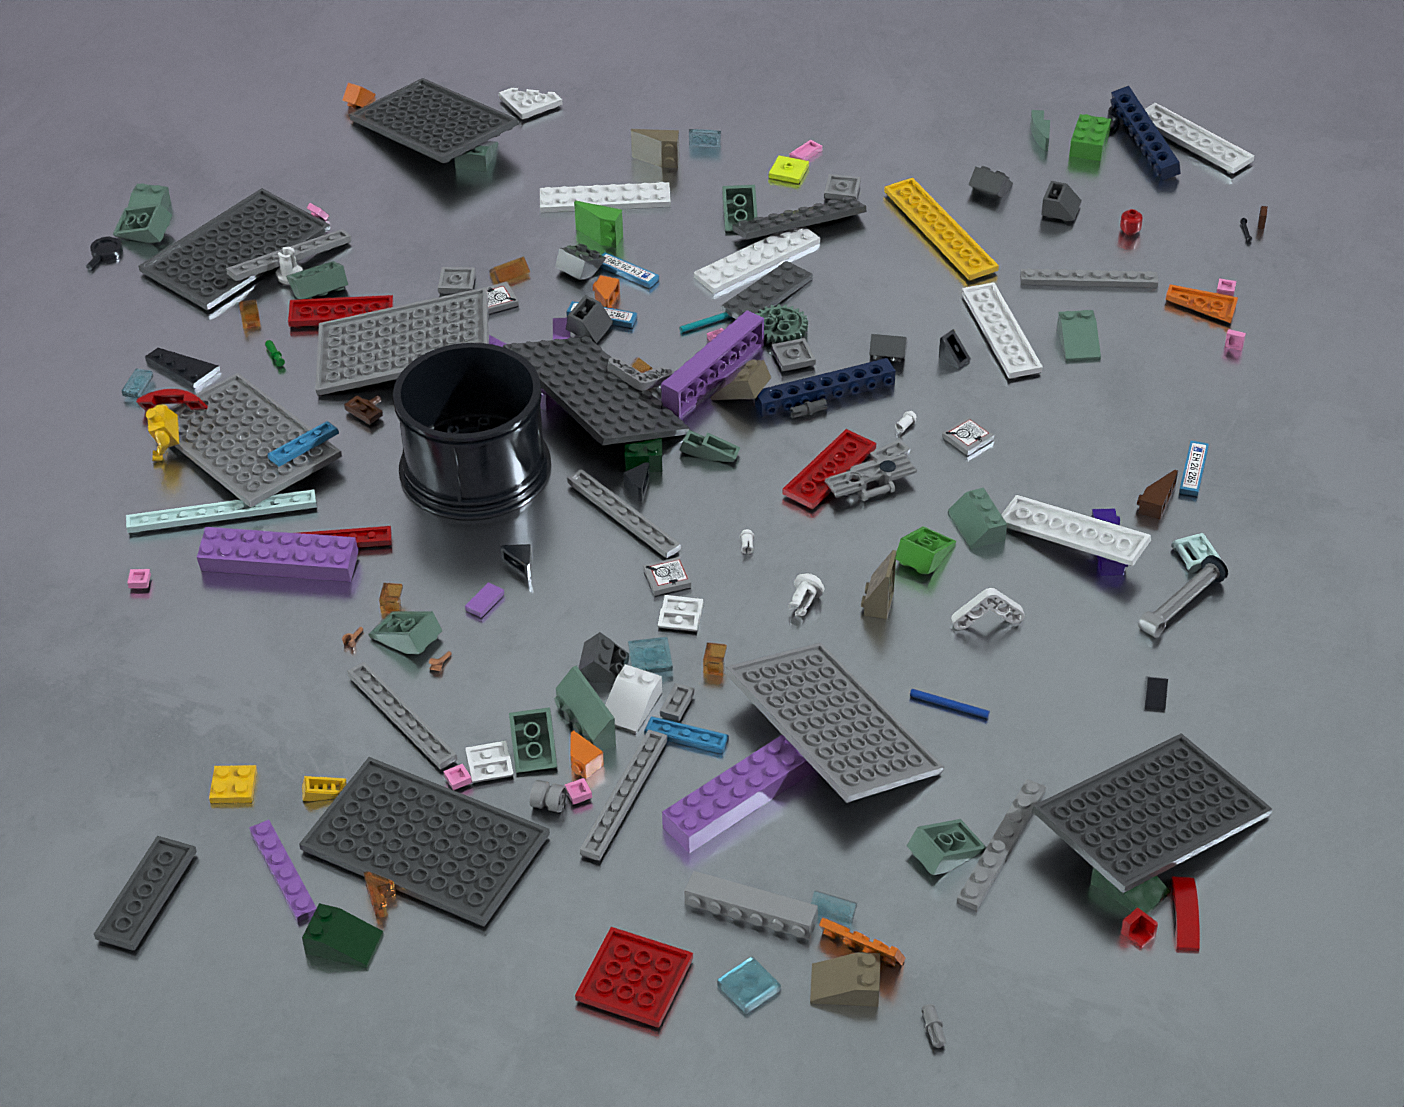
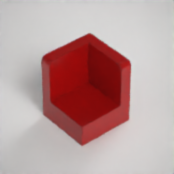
[1121,907,1158,948]

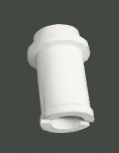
[895,411,917,433]
[740,529,755,554]

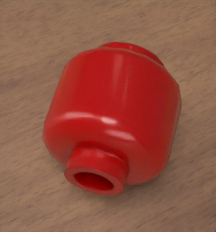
[1120,209,1143,235]

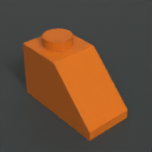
[343,83,376,109]
[593,275,620,308]
[570,730,604,779]

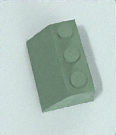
[286,261,349,299]
[948,487,1007,550]

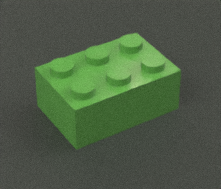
[1069,114,1111,162]

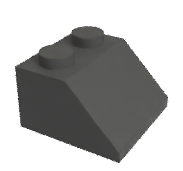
[869,334,908,362]

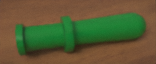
[265,340,285,366]

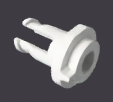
[276,247,303,285]
[788,573,825,616]

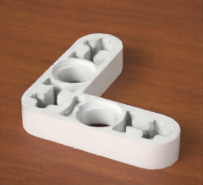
[951,588,1025,630]

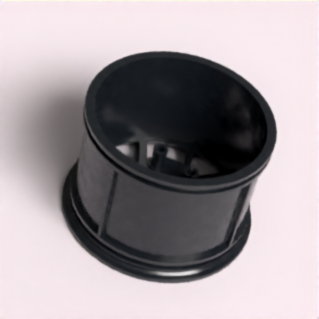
[393,343,551,520]

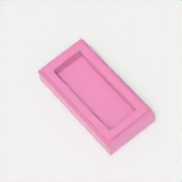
[789,140,822,161]

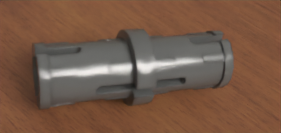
[790,398,827,419]

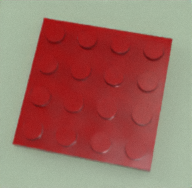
[575,927,693,1028]

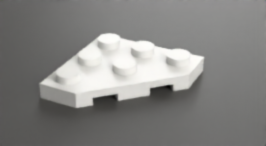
[499,88,562,120]

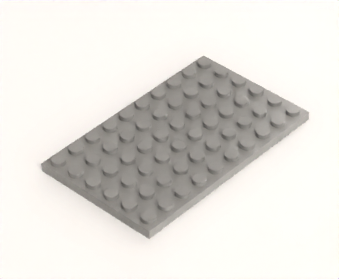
[315,287,489,396]
[169,373,342,508]
[725,642,944,803]

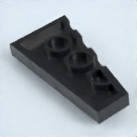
[145,348,220,389]

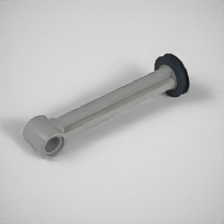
[1138,555,1228,638]

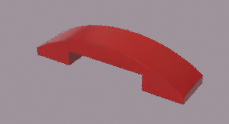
[136,389,208,411]
[1171,877,1200,951]

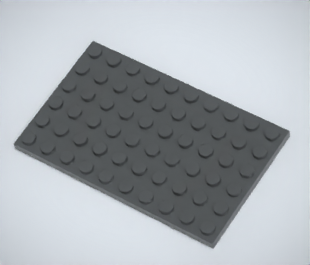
[349,78,519,163]
[139,188,331,310]
[503,336,690,445]
[1032,733,1273,893]
[299,757,550,927]

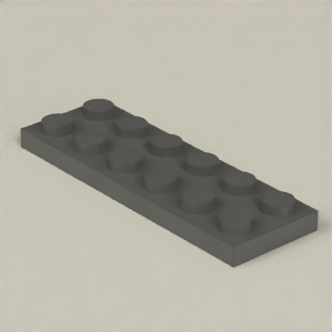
[721,261,813,319]
[94,836,197,951]

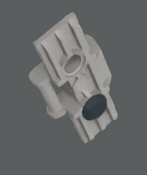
[825,454,917,501]

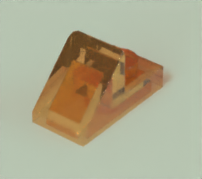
[363,871,396,919]

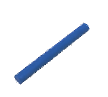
[910,689,990,719]

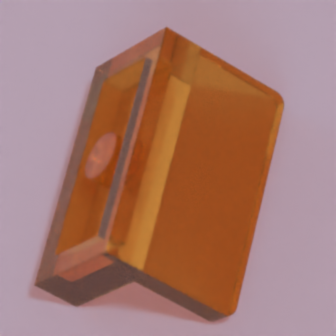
[489,256,530,284]

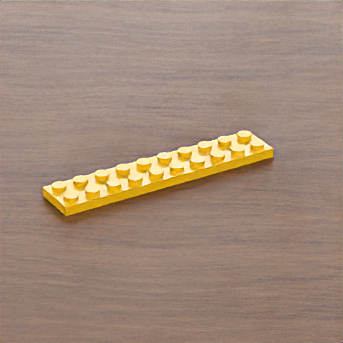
[884,177,999,281]

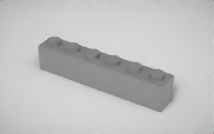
[684,871,818,939]

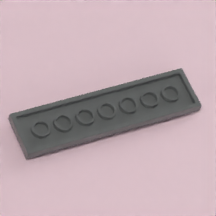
[733,197,867,240]

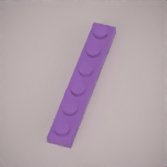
[249,820,316,922]

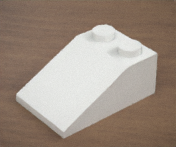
[605,664,662,734]

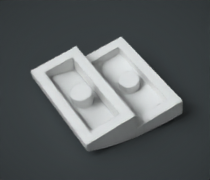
[658,595,704,632]
[465,741,514,783]

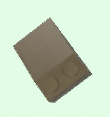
[631,129,680,168]
[710,359,771,400]
[861,550,897,619]
[810,952,880,1007]

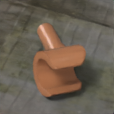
[342,627,363,648]
[429,651,452,671]

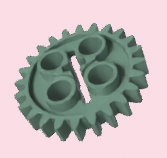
[755,304,808,344]

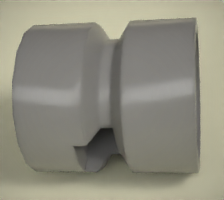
[530,780,567,813]

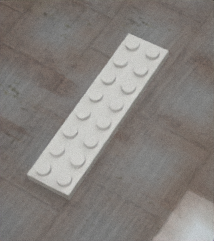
[1145,103,1255,174]
[540,182,671,213]
[694,226,820,294]
[962,282,1043,378]
[1001,495,1151,566]

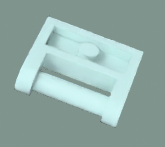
[1171,533,1221,573]

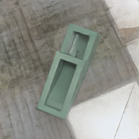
[1030,110,1050,151]
[679,430,741,462]

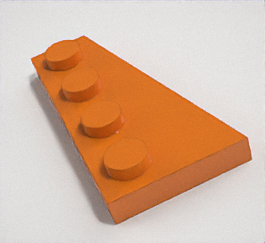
[1166,284,1238,323]
[819,917,906,966]

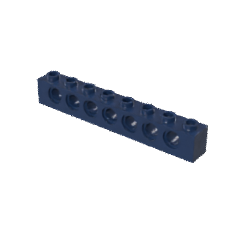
[1110,85,1181,180]
[755,358,896,417]

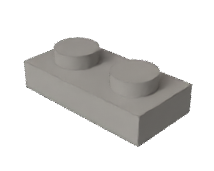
[870,439,911,461]
[660,683,695,722]

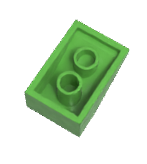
[574,200,623,248]
[896,526,956,574]

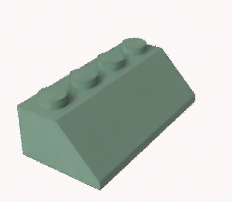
[554,666,616,751]

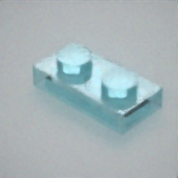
[689,129,721,148]
[122,368,153,398]
[811,891,858,925]

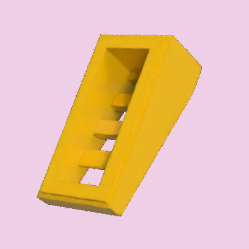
[302,776,347,802]

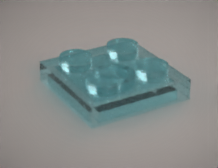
[628,637,673,673]
[717,956,781,1014]

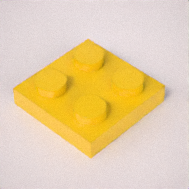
[209,765,257,803]

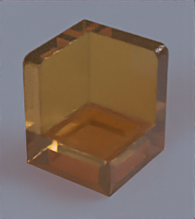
[239,300,261,328]
[630,357,653,373]
[379,583,403,614]
[703,642,727,676]

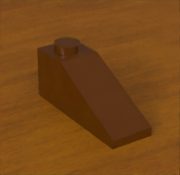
[1137,470,1178,519]

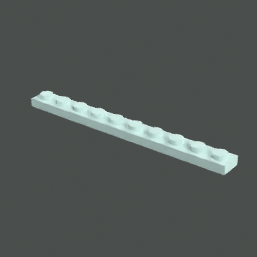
[126,490,317,533]

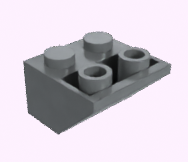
[968,166,1013,198]
[1041,181,1082,221]
[555,244,606,280]
[566,295,613,344]
[579,632,629,684]

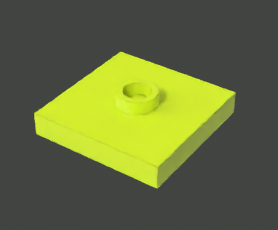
[769,155,809,184]

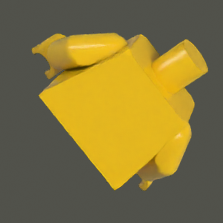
[146,404,179,462]

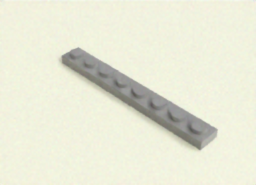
[227,229,352,281]
[1020,268,1158,288]
[567,469,681,558]
[347,662,457,770]
[579,729,667,861]
[957,779,1046,911]

